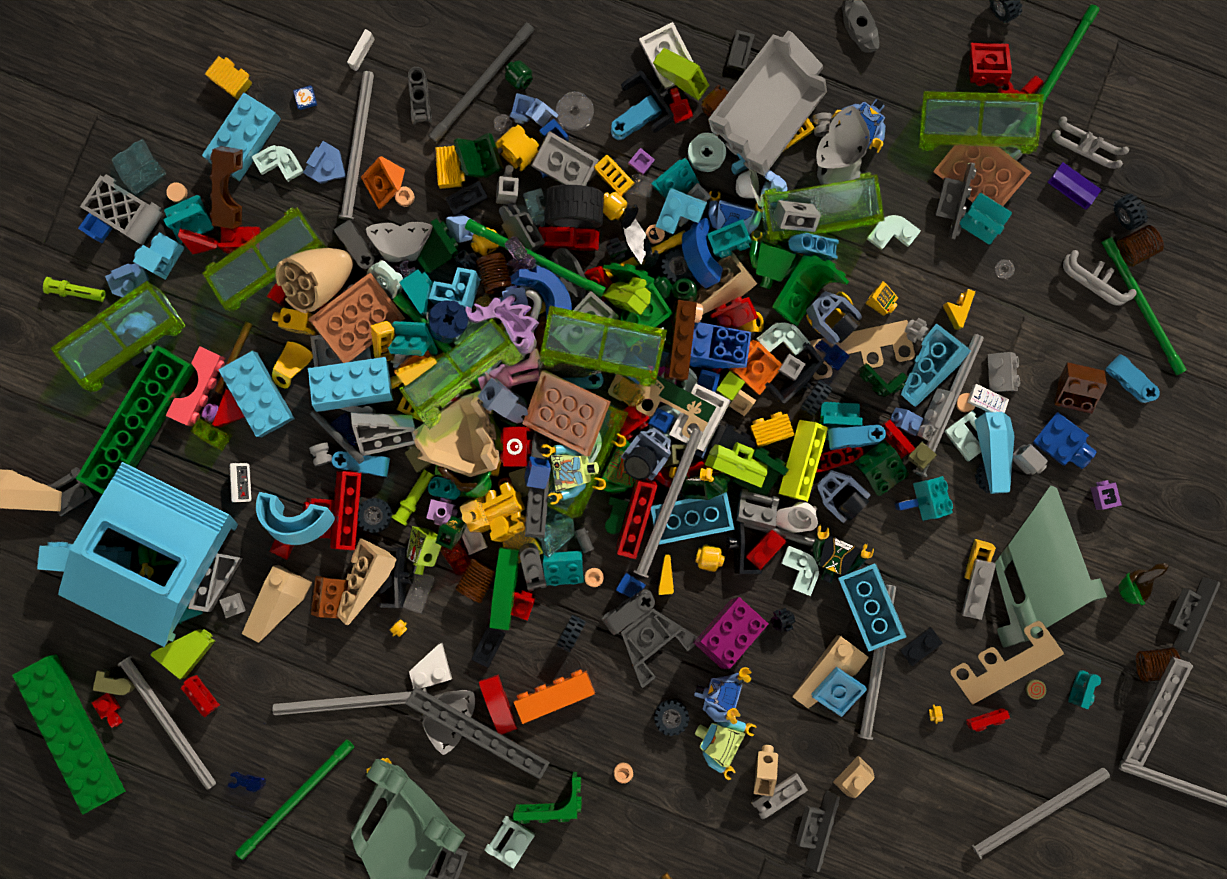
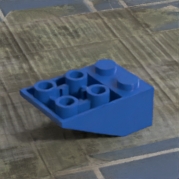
[690,322,751,369]

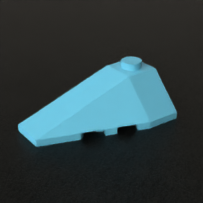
[901,324,971,407]
[974,412,1014,494]

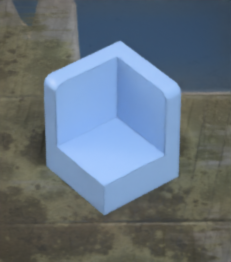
[525,98,559,127]
[446,214,474,243]

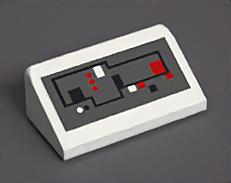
[230,463,251,502]

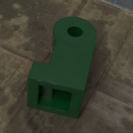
[605,497,629,534]
[435,516,467,550]

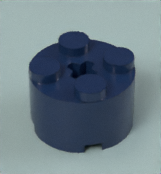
[427,300,468,344]

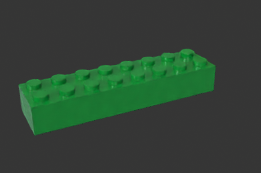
[76,345,195,495]
[12,654,126,815]

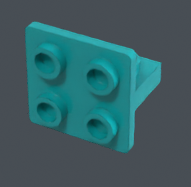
[651,158,700,200]
[959,193,1012,244]
[164,195,214,244]
[707,219,752,259]
[388,321,438,356]
[820,402,863,440]
[913,476,953,521]
[543,551,584,586]

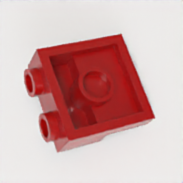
[969,43,1012,86]

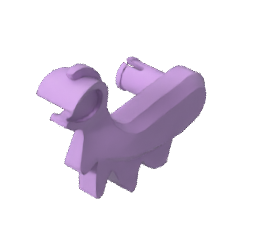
[465,296,539,354]

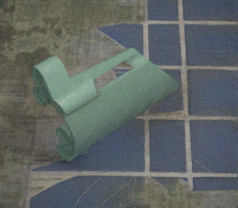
[995,485,1107,648]
[351,759,465,879]

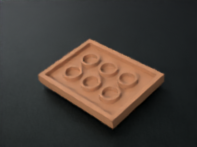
[933,125,1031,206]
[308,273,405,363]
[522,370,610,456]

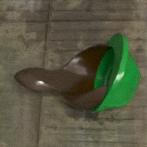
[437,466,492,498]
[1119,563,1169,606]

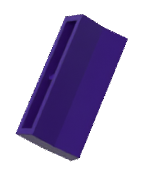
[1047,162,1101,210]

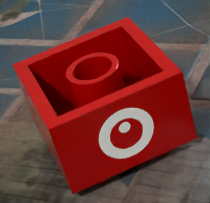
[500,427,533,468]

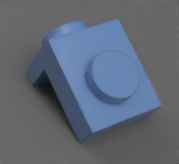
[509,93,536,124]
[890,408,923,436]

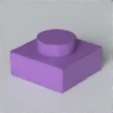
[628,148,655,176]

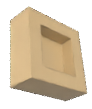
[729,390,756,416]

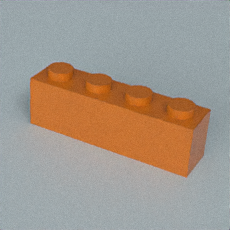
[514,669,595,724]

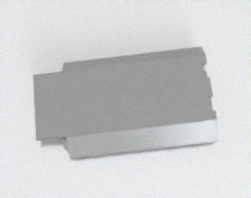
[708,31,827,176]

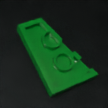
[616,282,673,348]

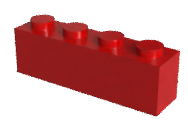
[330,471,362,550]
[616,479,657,559]

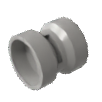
[813,113,832,137]
[309,443,332,467]

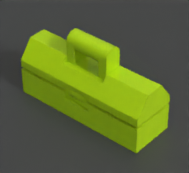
[603,277,651,315]
[705,442,767,487]

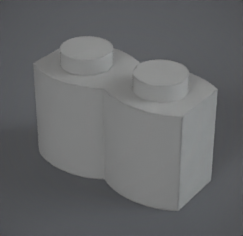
[1012,444,1048,475]

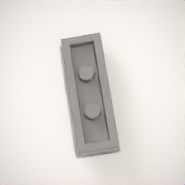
[961,559,996,620]

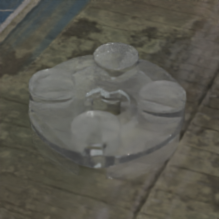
[556,91,594,131]

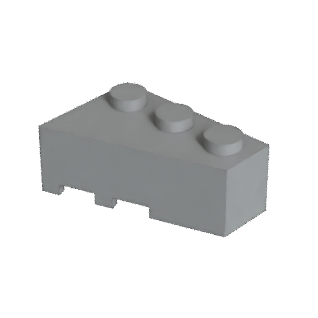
[351,412,416,456]
[188,553,243,612]

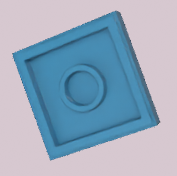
[811,666,867,717]

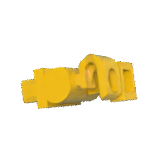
[482,483,526,542]

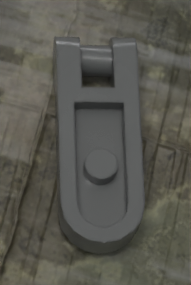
[519,543,547,592]

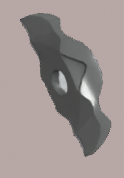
[842,0,879,53]
[550,247,587,305]

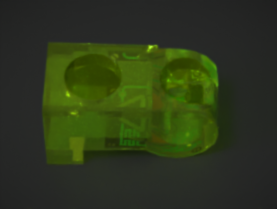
[190,418,232,450]

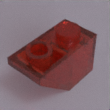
[440,538,471,575]

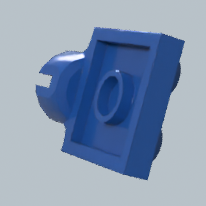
[1032,412,1097,469]

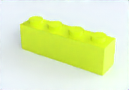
[779,420,828,502]

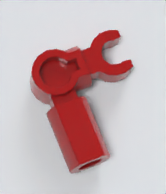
[997,76,1044,110]

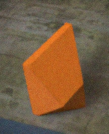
[361,156,405,209]

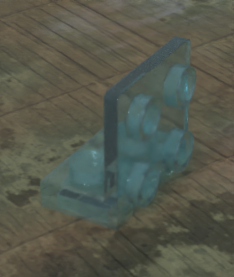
[112,139,166,195]
[537,504,575,558]

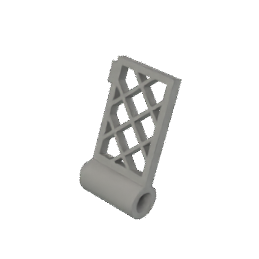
[80,174,163,245]

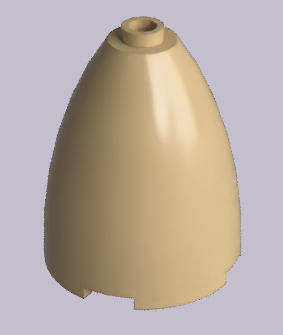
[276,248,353,313]

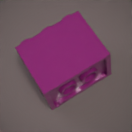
[693,597,769,669]

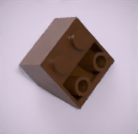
[1054,362,1107,414]

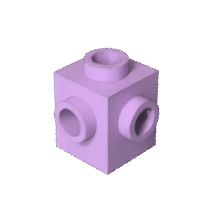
[427,498,458,525]

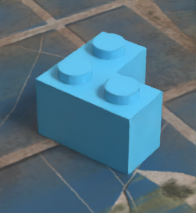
[655,189,707,234]
[133,232,185,280]
[428,267,481,309]

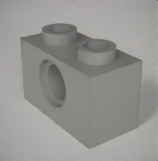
[773,200,821,232]

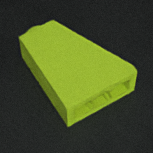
[653,48,710,101]
[151,629,215,679]

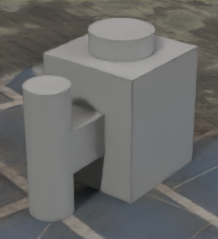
[496,165,519,205]

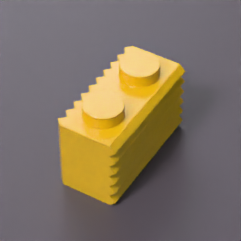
[205,56,252,100]
[435,146,465,189]
[750,412,794,448]

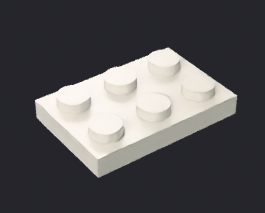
[639,22,693,89]
[669,384,731,452]

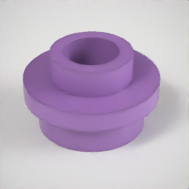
[202,404,219,423]

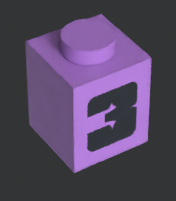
[1090,480,1121,510]

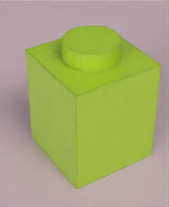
[716,371,745,401]

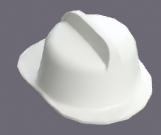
[736,169,761,207]
[776,502,818,533]

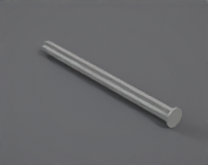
[338,71,374,221]
[913,334,984,477]
[634,429,703,578]
[858,584,896,740]
[118,656,216,790]
[272,688,427,715]
[1119,760,1227,808]
[972,768,1110,860]

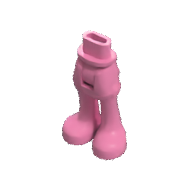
[478,348,544,390]

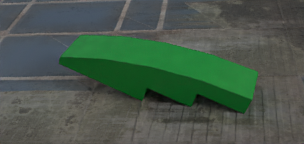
[490,547,519,630]

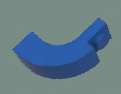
[682,218,723,289]
[511,266,572,322]

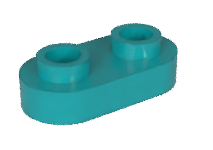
[428,477,461,500]

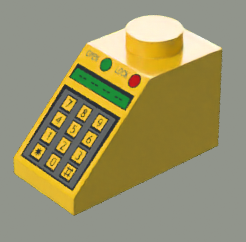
[865,282,898,316]

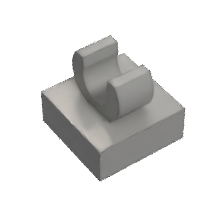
[778,354,805,381]
[219,593,246,618]

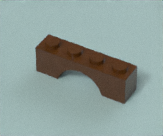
[210,146,243,229]
[663,300,697,381]

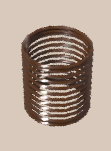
[1117,225,1164,267]
[476,253,514,294]
[455,559,496,603]
[1136,647,1180,682]

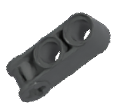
[408,67,432,125]
[334,219,378,272]
[601,589,655,635]

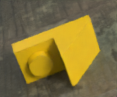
[943,289,975,330]

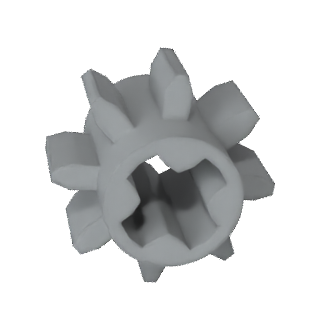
[905,318,929,343]

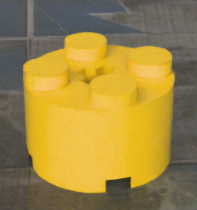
[495,124,539,171]

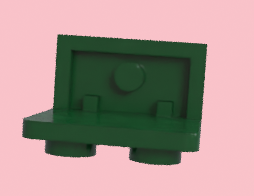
[454,133,504,178]
[417,218,459,273]
[858,363,908,397]
[854,440,909,496]
[733,447,789,496]

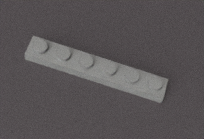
[1122,657,1193,767]

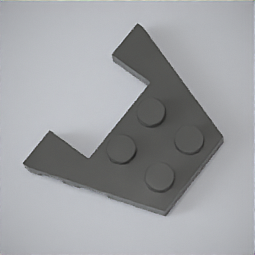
[620,608,698,688]

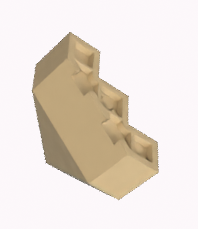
[413,390,500,477]

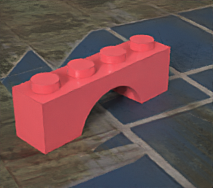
[166,346,226,426]

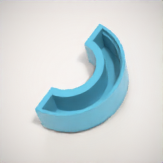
[256,492,335,545]

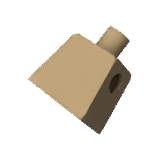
[754,745,778,796]
[833,756,875,798]

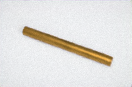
[214,321,253,394]

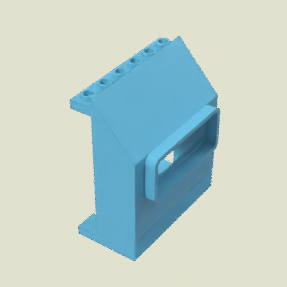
[58,462,238,647]

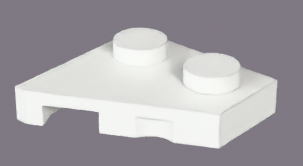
[409,643,452,689]

